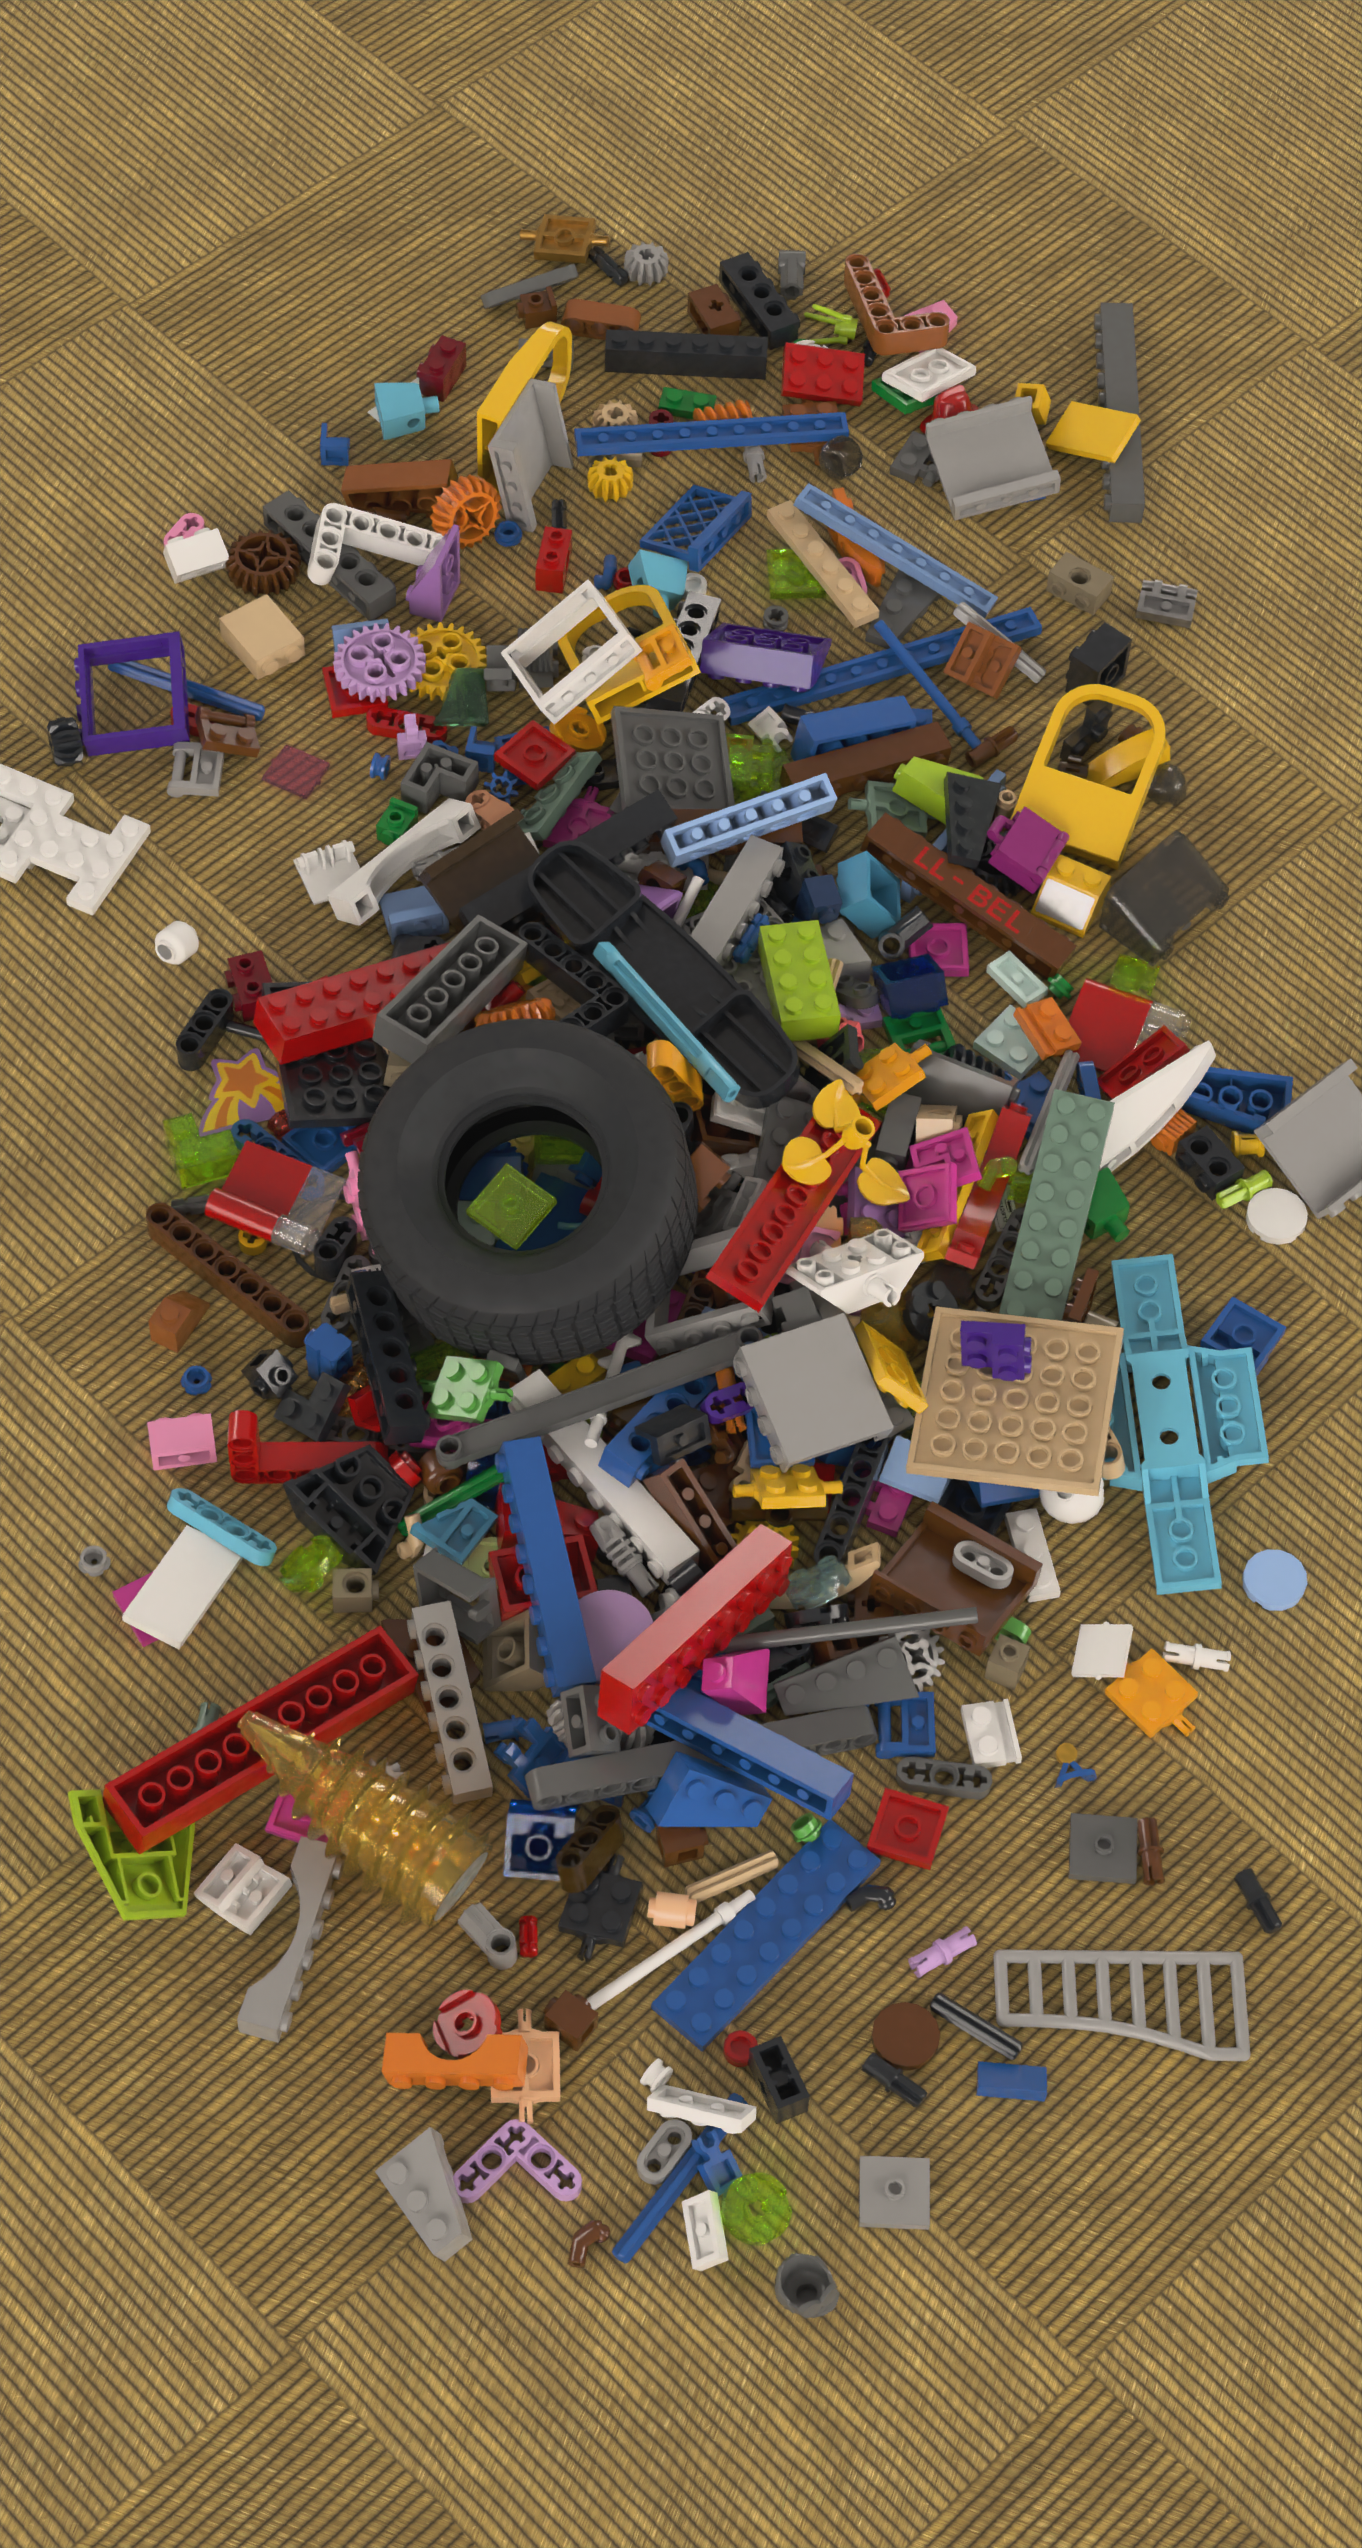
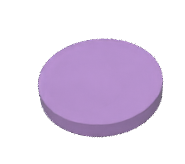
[578,1590,653,1684]

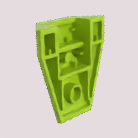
[68,1789,195,1921]

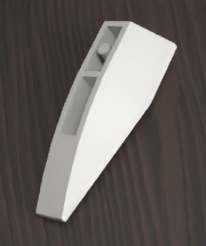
[1099,1040,1216,1172]

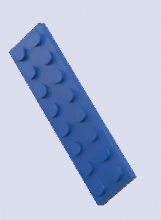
[651,1820,881,2052]

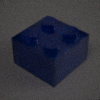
[872,954,949,1019]

